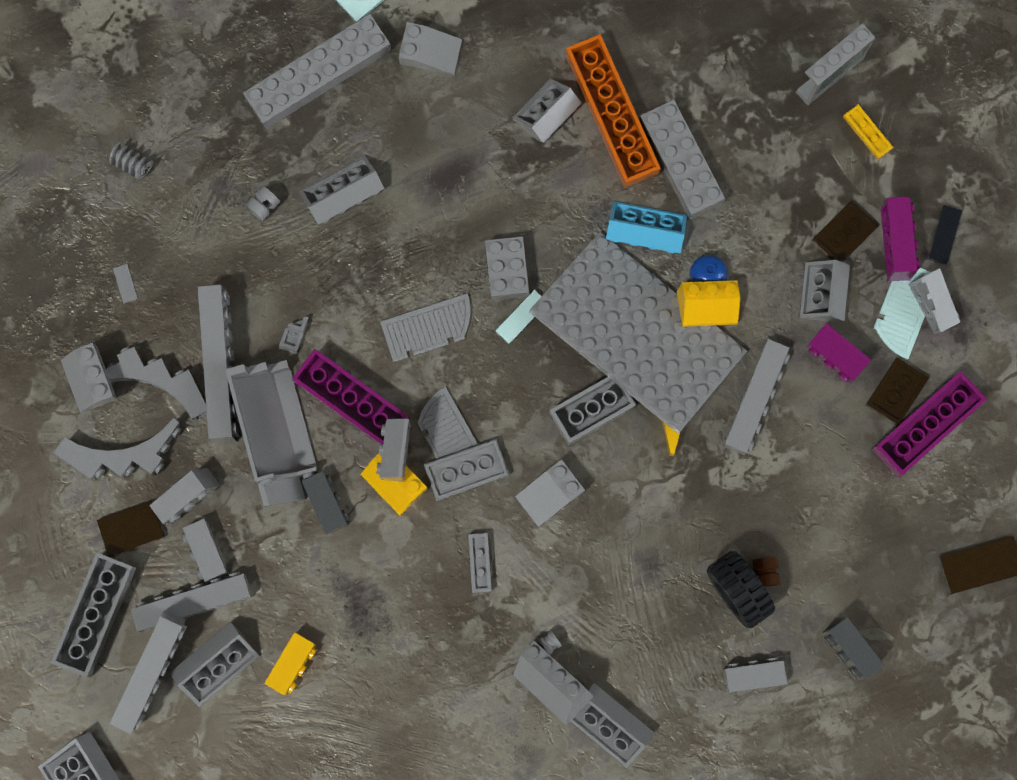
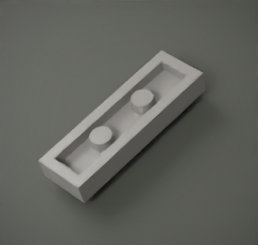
[468,533,492,593]

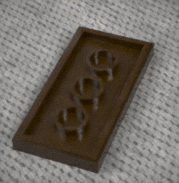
[938,536,1017,595]

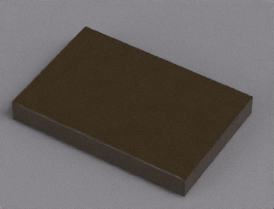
[811,200,878,262]
[865,357,929,426]
[97,501,165,557]

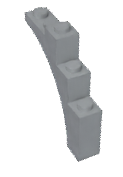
[106,346,207,422]
[53,418,182,481]

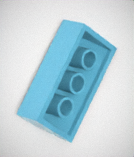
[606,201,687,253]

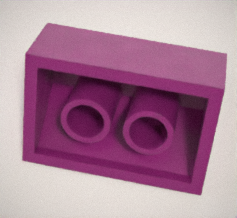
[807,323,871,384]

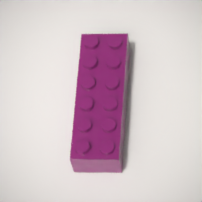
[292,349,409,445]
[872,371,987,478]

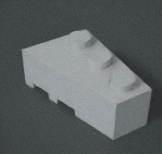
[908,268,960,335]

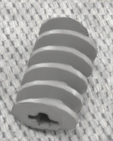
[109,142,153,180]

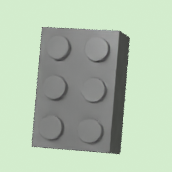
[485,237,529,301]

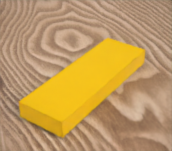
[843,104,894,160]

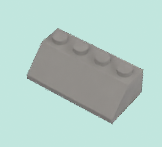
[299,156,384,225]
[170,622,260,707]
[513,641,594,726]
[571,683,655,768]

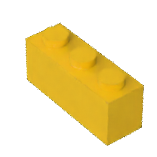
[264,632,317,696]

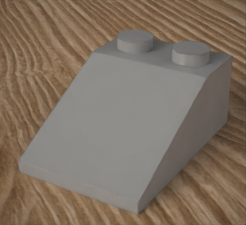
[399,22,462,75]
[515,459,585,527]

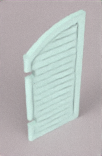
[873,268,931,360]

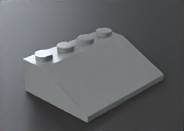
[38,732,120,780]

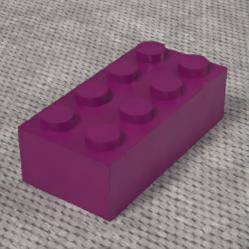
[880,197,920,282]

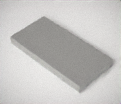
[424,439,509,501]

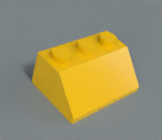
[677,280,740,327]
[360,454,428,516]

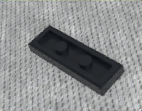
[928,205,962,265]

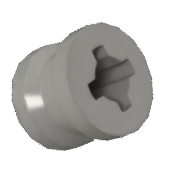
[538,631,562,655]

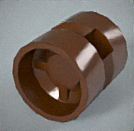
[753,557,781,587]

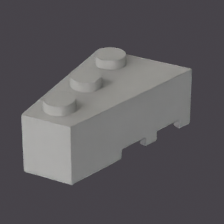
[149,467,220,524]

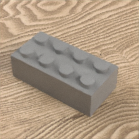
[549,377,636,446]

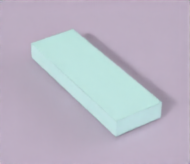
[495,290,542,345]

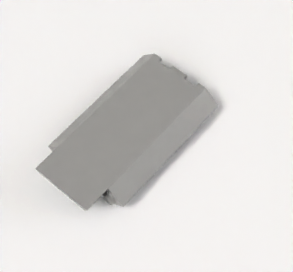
[225,360,318,506]

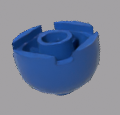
[689,254,727,282]

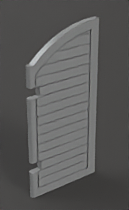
[380,293,471,362]
[416,387,478,460]

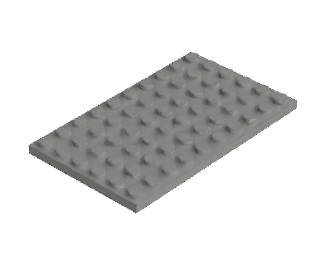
[529,232,747,434]

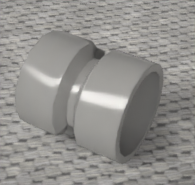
[245,185,280,221]

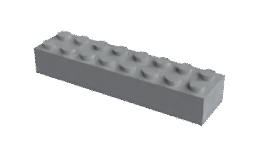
[243,14,392,129]
[198,285,240,444]

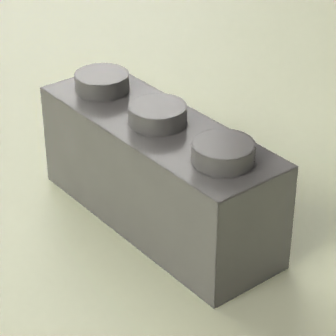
[182,519,229,583]
[723,657,787,693]

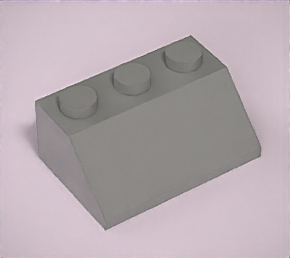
[512,78,581,143]
[800,260,850,322]
[61,343,117,414]
[376,419,411,482]

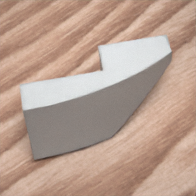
[279,316,309,354]

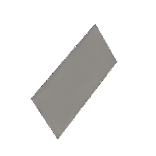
[113,264,138,304]

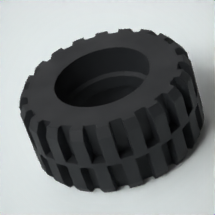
[707,551,775,628]

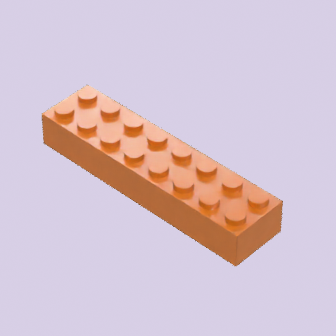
[565,34,661,189]

